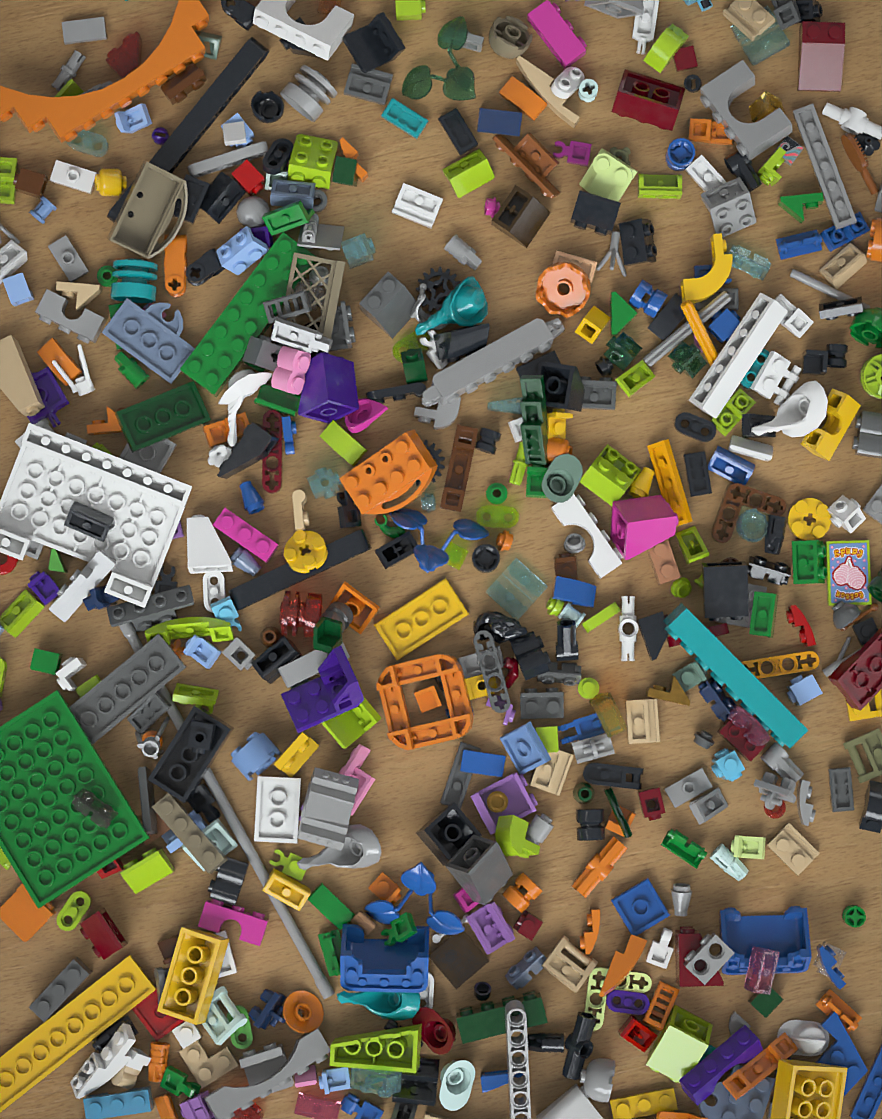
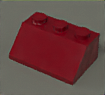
[611,69,686,131]

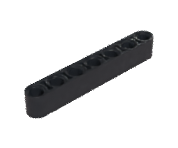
[228,529,372,611]

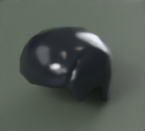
[251,91,284,123]

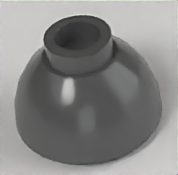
[832,600,861,629]

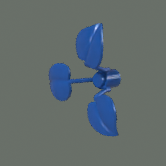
[389,508,489,573]
[364,862,465,935]

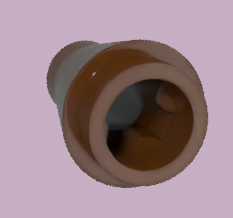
[260,626,282,648]

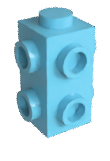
[711,748,745,782]

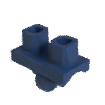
[83,585,119,611]
[248,989,287,1030]

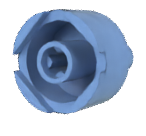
[230,732,281,781]

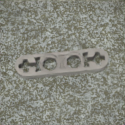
[187,142,269,178]

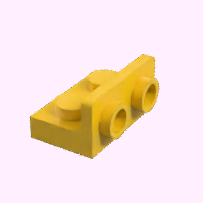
[274,732,319,777]

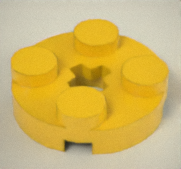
[787,498,831,541]
[284,530,328,573]

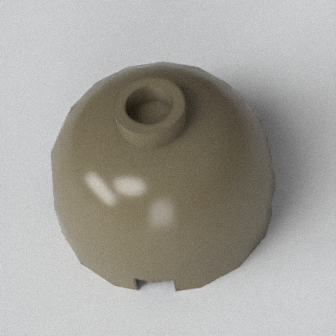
[488,16,533,59]

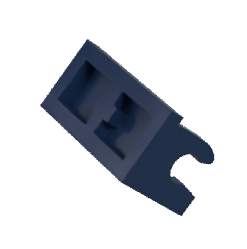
[477,108,522,136]

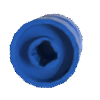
[665,138,695,171]
[628,279,668,319]

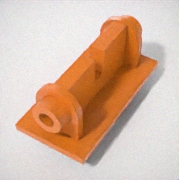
[815,989,862,1033]

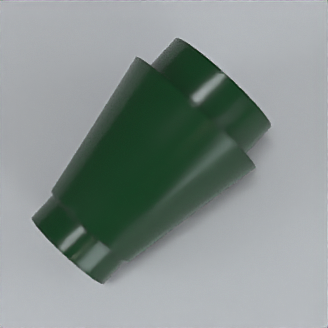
[573,782,595,804]

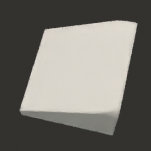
[223,121,247,146]

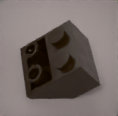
[491,185,551,248]

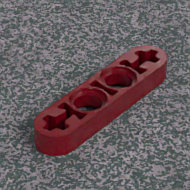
[262,410,282,494]

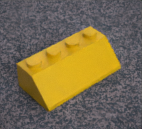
[157,927,229,1025]

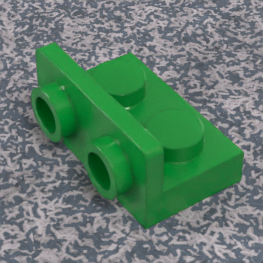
[792,540,827,584]

